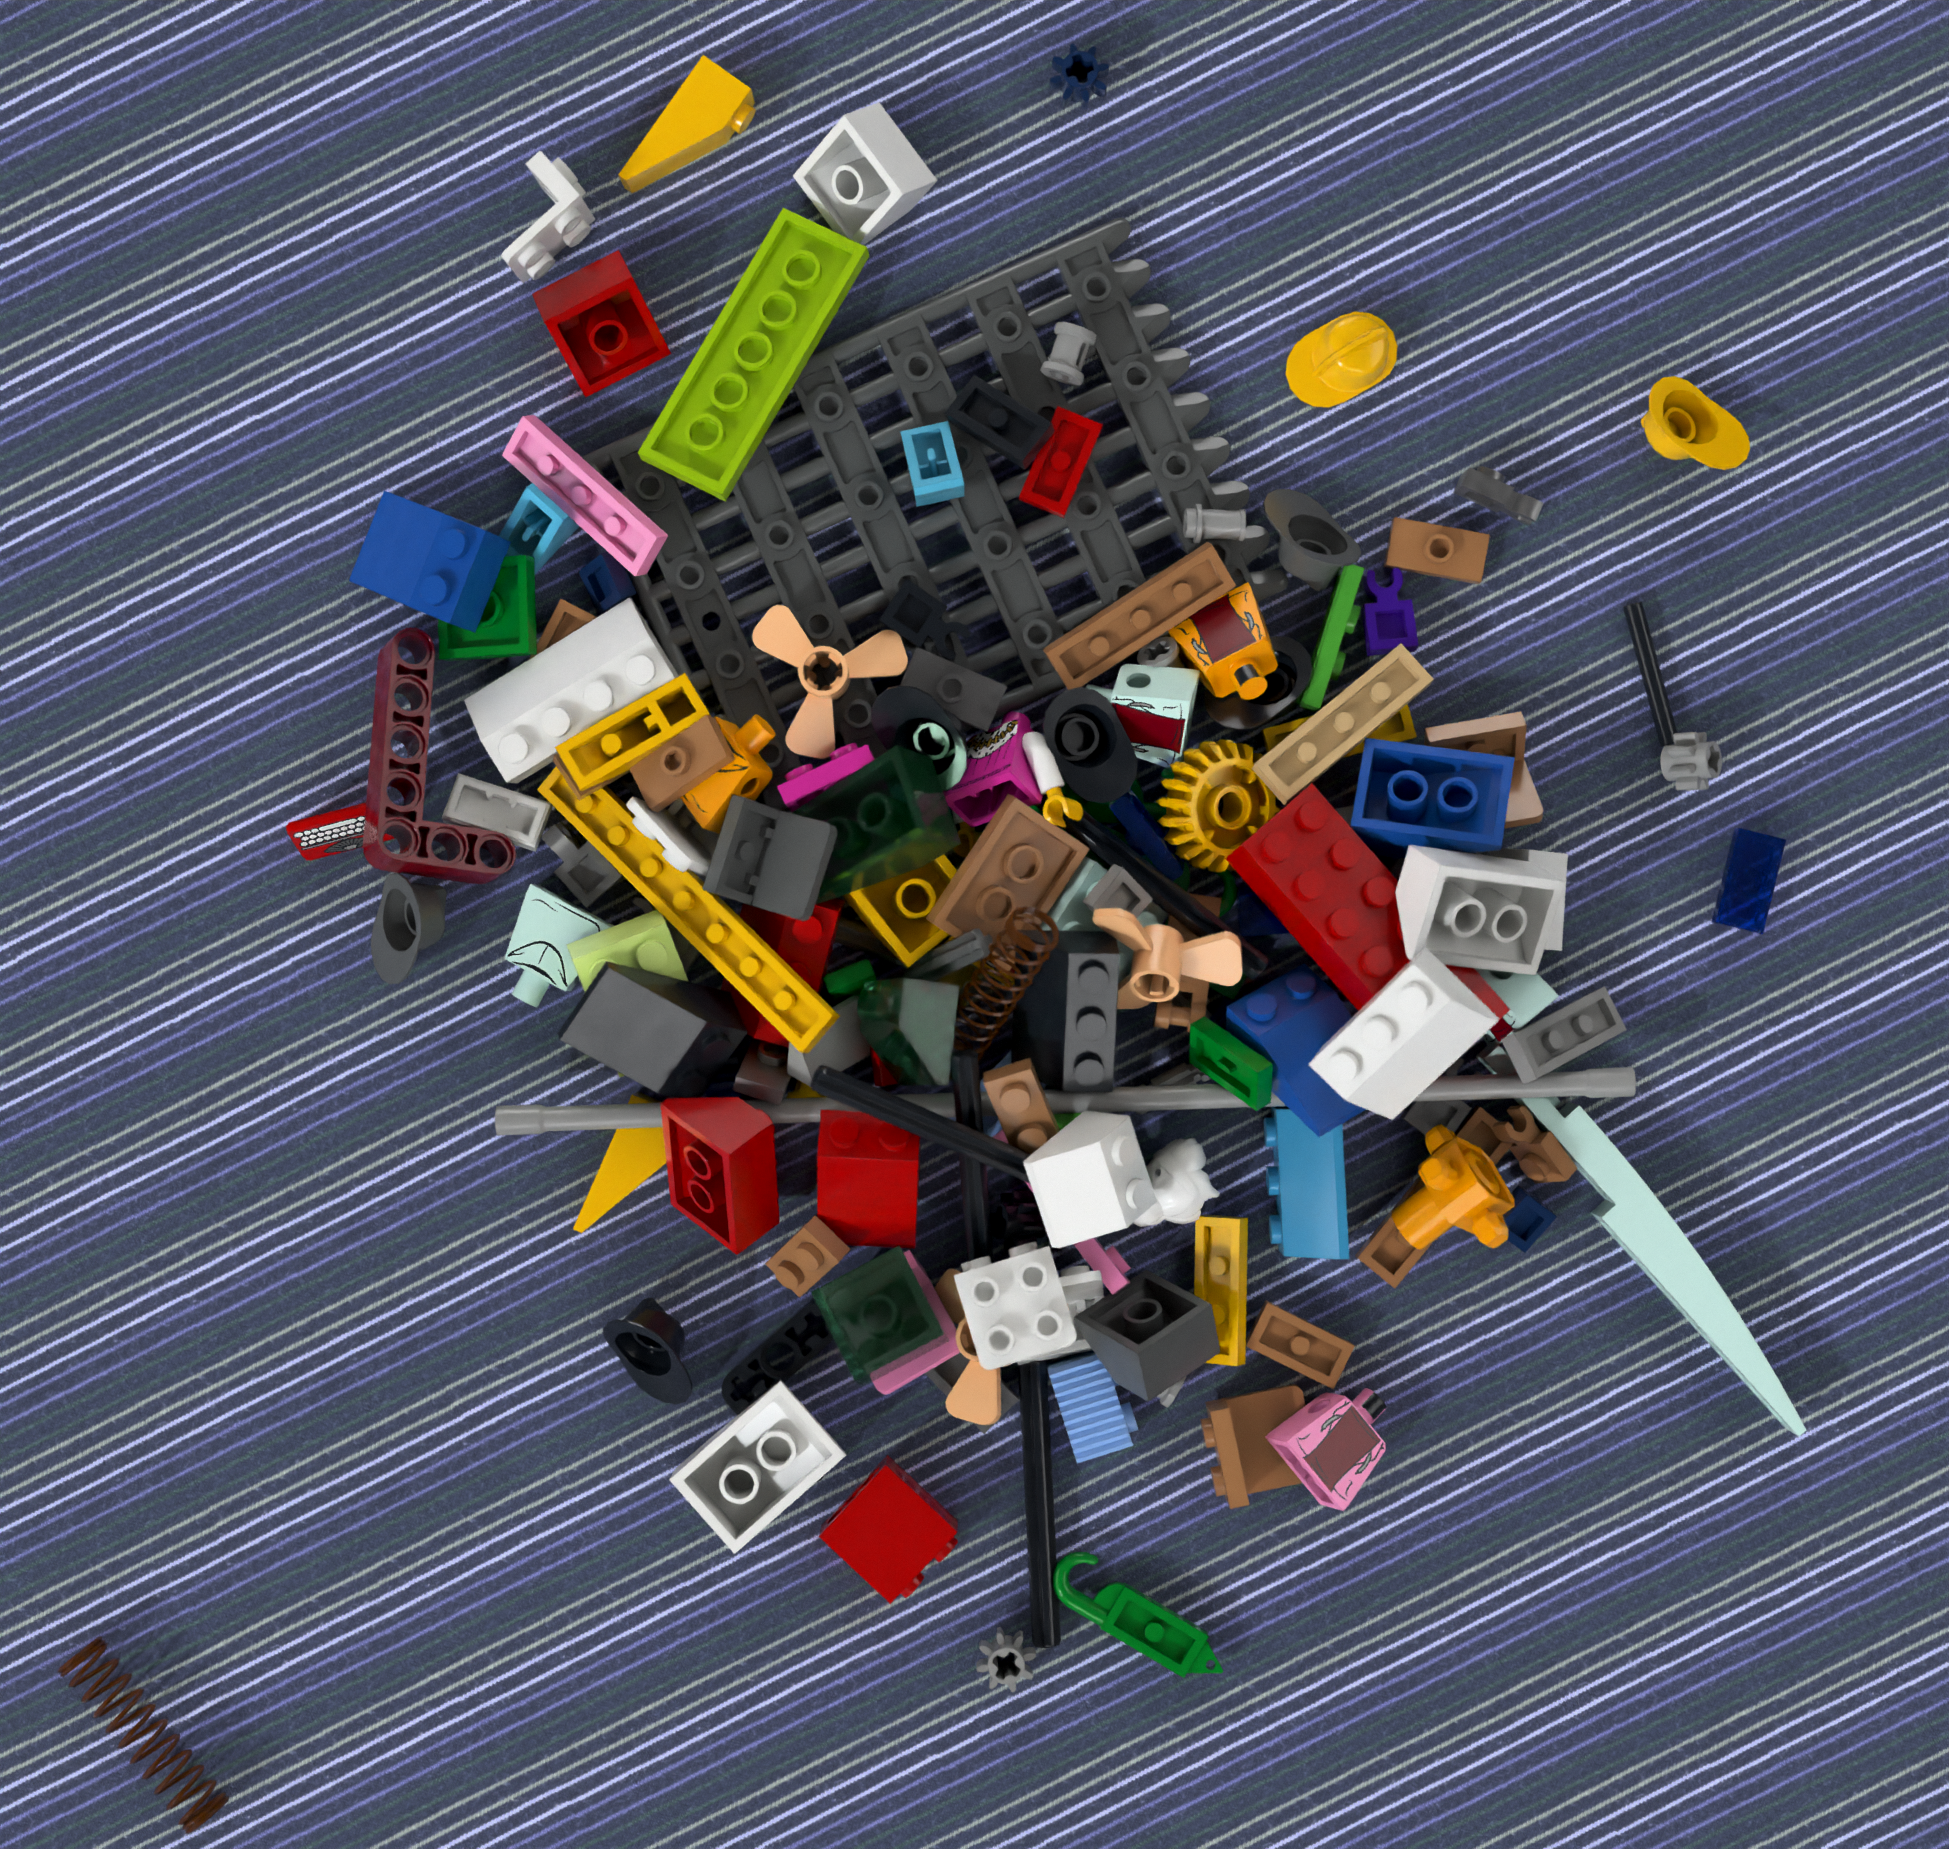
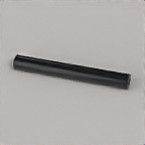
[1623,602,1677,747]

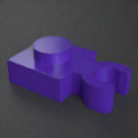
[1361,568,1419,656]

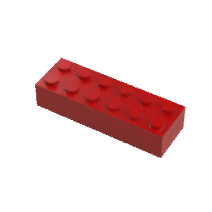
[1225,783,1510,1040]

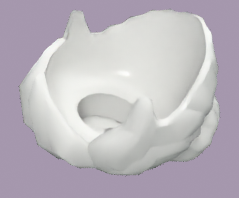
[1133,1138,1220,1227]

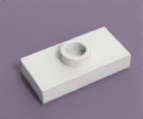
[442,773,552,852]

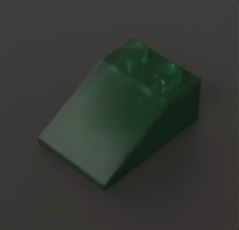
[791,745,961,904]

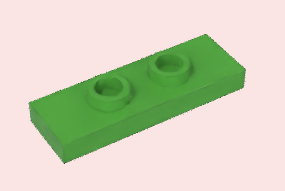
[1298,564,1364,712]

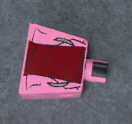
[1265,1388,1386,1511]

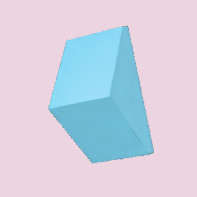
[900,421,965,507]
[499,483,579,574]

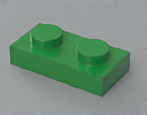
[1189,1016,1273,1111]

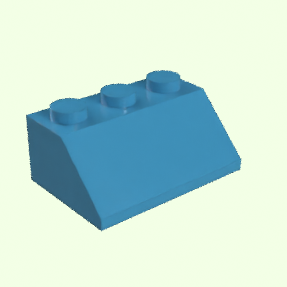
[1263,1106,1349,1260]

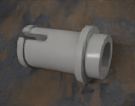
[1183,504,1246,543]

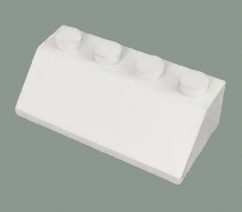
[464,597,679,783]

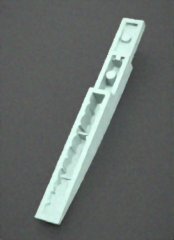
[1476,1045,1806,1436]

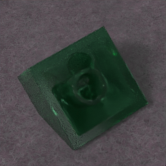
[857,978,959,1087]
[811,1246,950,1387]

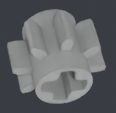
[1660,732,1722,791]
[976,1627,1036,1693]

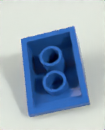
[349,491,511,633]
[1350,738,1515,858]
[1226,964,1366,1137]

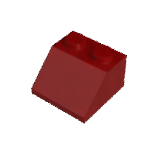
[532,250,672,398]

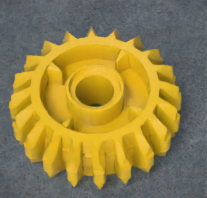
[1156,739,1282,872]

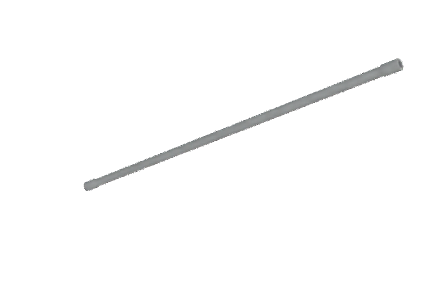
[495,1067,1636,1135]

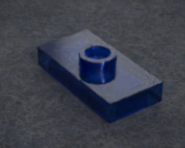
[1109,789,1185,881]
[1711,828,1786,934]

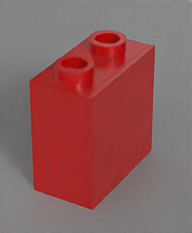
[819,1455,958,1604]

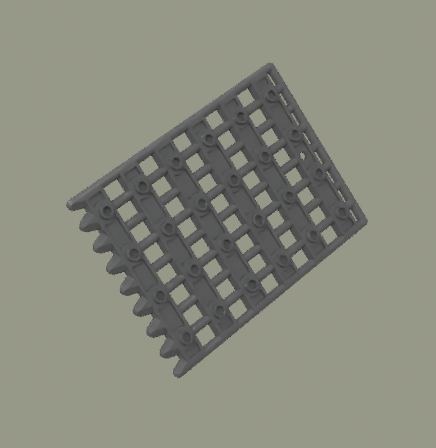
[582,217,1288,812]

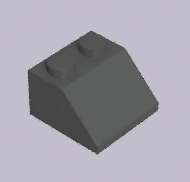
[1074,1270,1221,1402]

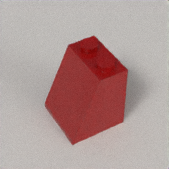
[817,1109,921,1249]

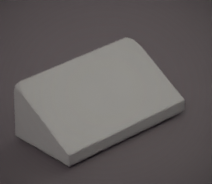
[787,994,871,1086]

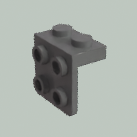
[702,794,837,921]

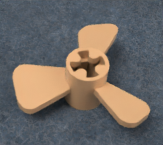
[752,605,908,760]
[1093,908,1243,1009]
[935,1269,1069,1426]

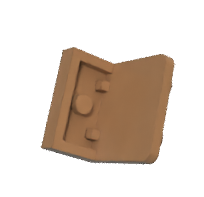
[1424,712,1543,829]
[1200,1384,1306,1509]

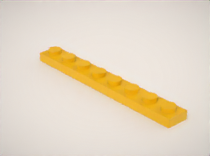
[537,766,840,1053]

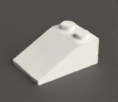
[669,1380,846,1554]

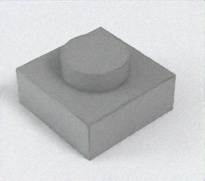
[1082,864,1153,918]

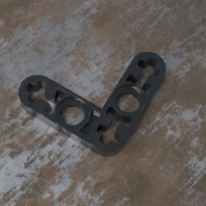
[721,1300,840,1482]

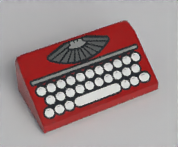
[285,803,395,861]

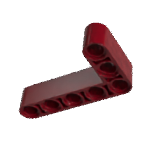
[363,628,516,884]

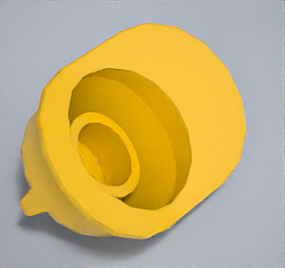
[1286,311,1397,408]
[1640,376,1750,470]

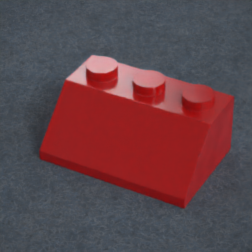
[721,893,845,1048]
[660,1097,780,1255]

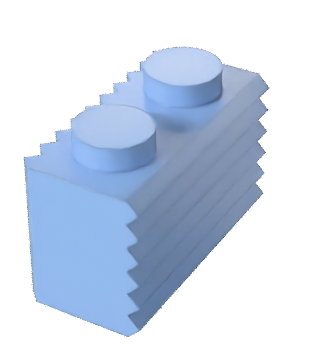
[1047,1351,1138,1463]

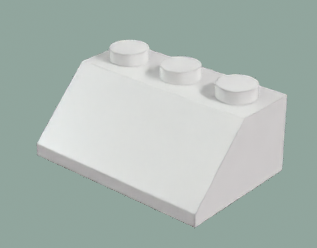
[1395,845,1565,975]
[1309,947,1499,1120]

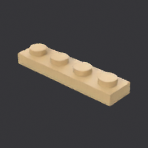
[1252,644,1434,806]

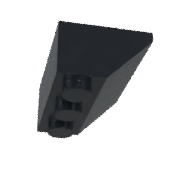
[1011,930,1120,1092]

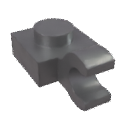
[541,821,623,908]

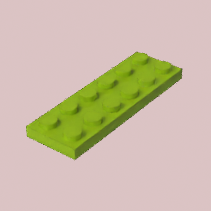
[637,208,870,502]

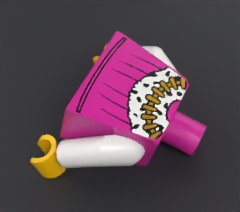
[941,711,1083,857]

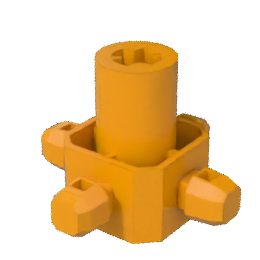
[1391,1124,1515,1250]

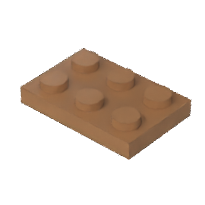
[926,794,1090,971]

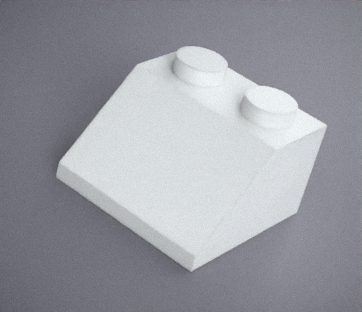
[793,103,938,245]
[1023,1110,1157,1248]

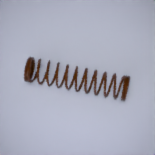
[925,906,1060,1080]
[57,1636,229,1834]

